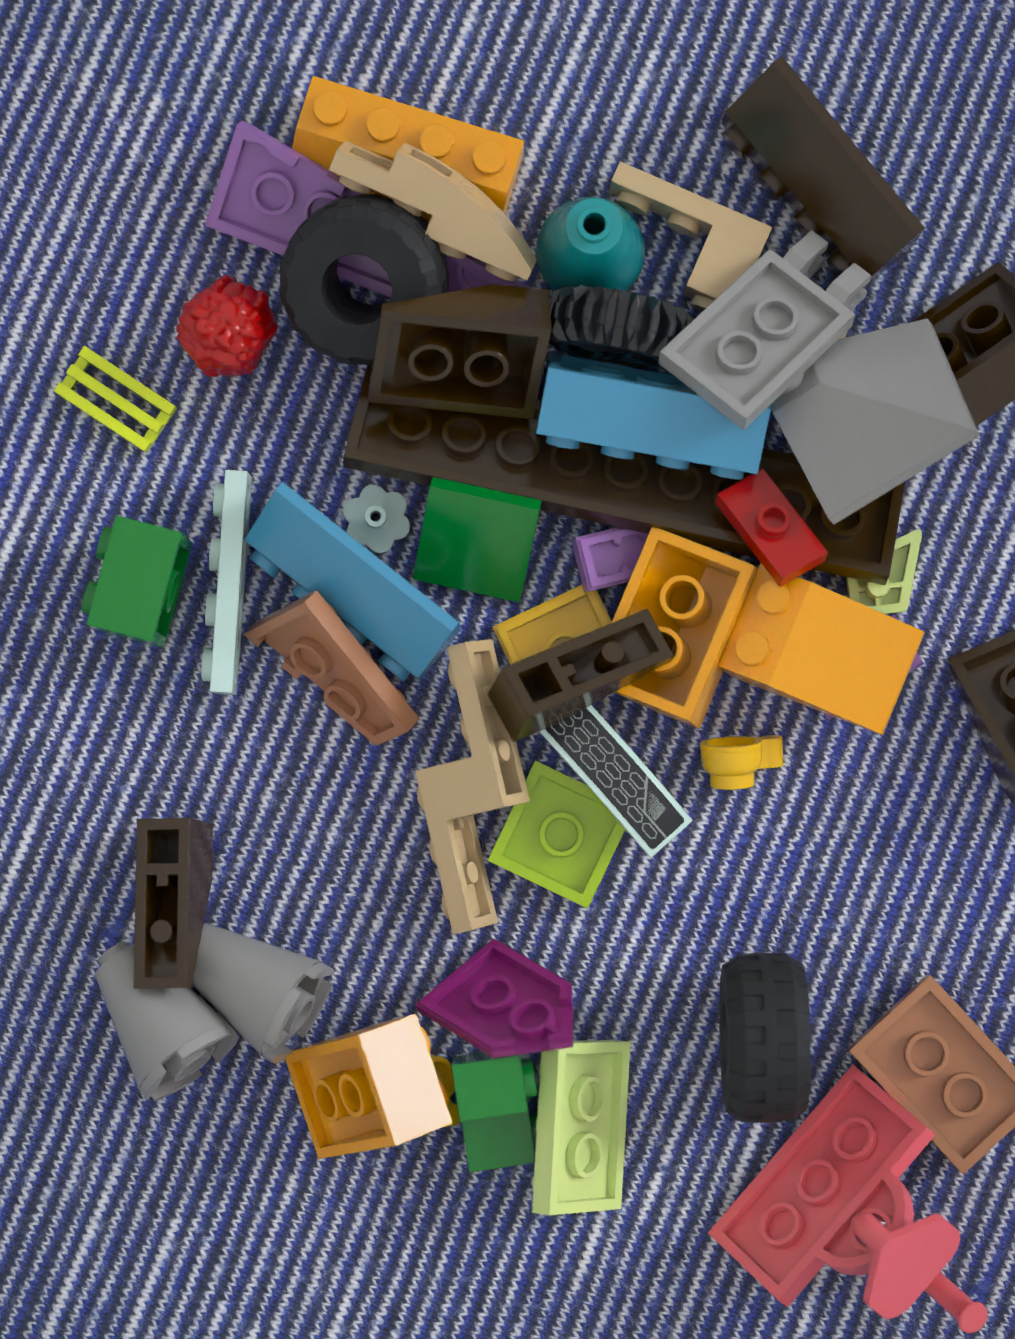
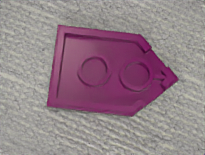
[415,938,573,1058]

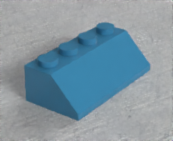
[536,352,771,479]
[245,482,461,682]

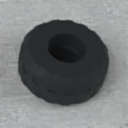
[279,193,449,366]
[719,953,811,1123]

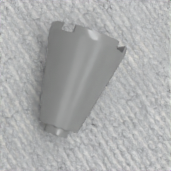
[192,923,334,1064]
[95,941,239,1101]

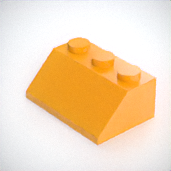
[612,528,758,729]

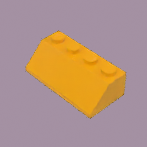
[292,76,524,223]

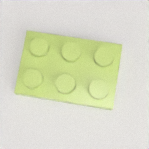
[532,1040,631,1216]

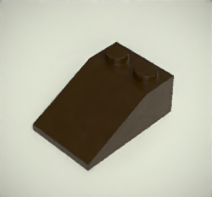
[368,284,551,419]
[948,630,1015,808]

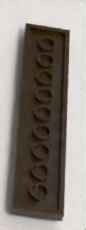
[343,366,905,585]

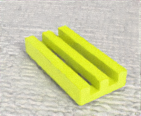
[54,346,177,453]

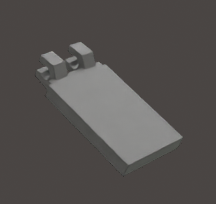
[658,230,871,431]

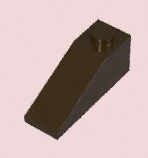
[488,609,674,742]
[133,818,213,989]

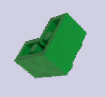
[452,1052,538,1173]

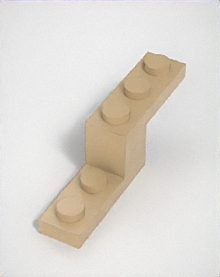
[609,161,848,339]
[415,639,530,934]

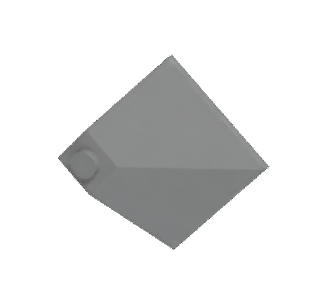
[770,319,979,524]

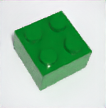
[82,515,193,649]

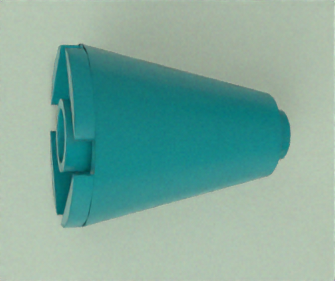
[536,197,645,291]

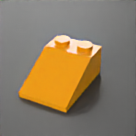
[718,563,925,736]
[285,1014,453,1159]

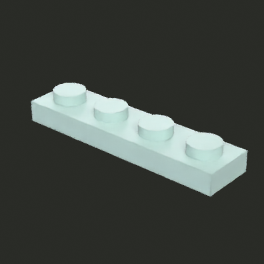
[201,470,252,695]

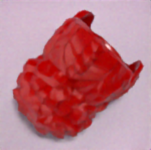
[176,275,278,377]

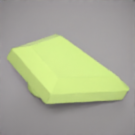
[846,529,922,614]

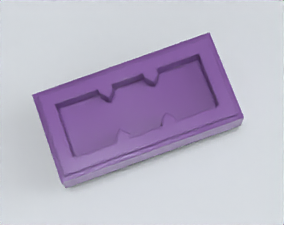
[571,527,649,593]

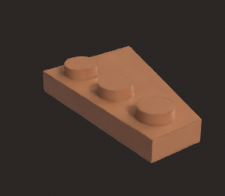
[243,590,420,746]

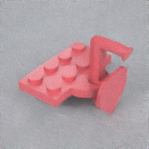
[708,1064,988,1333]

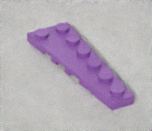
[205,121,530,297]

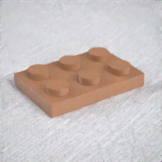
[847,974,1015,1175]

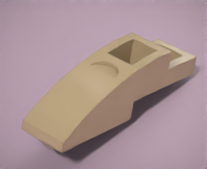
[329,141,537,281]

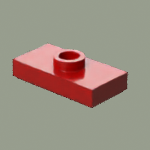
[715,468,828,587]

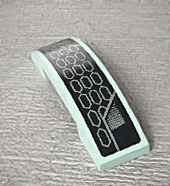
[538,705,693,858]

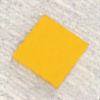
[492,585,612,665]

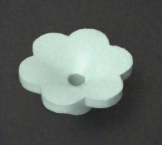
[343,484,410,554]

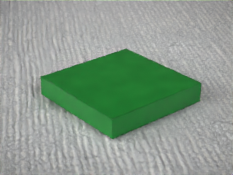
[413,477,542,603]

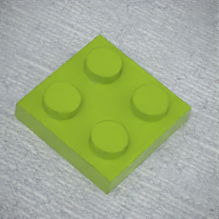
[487,760,625,909]

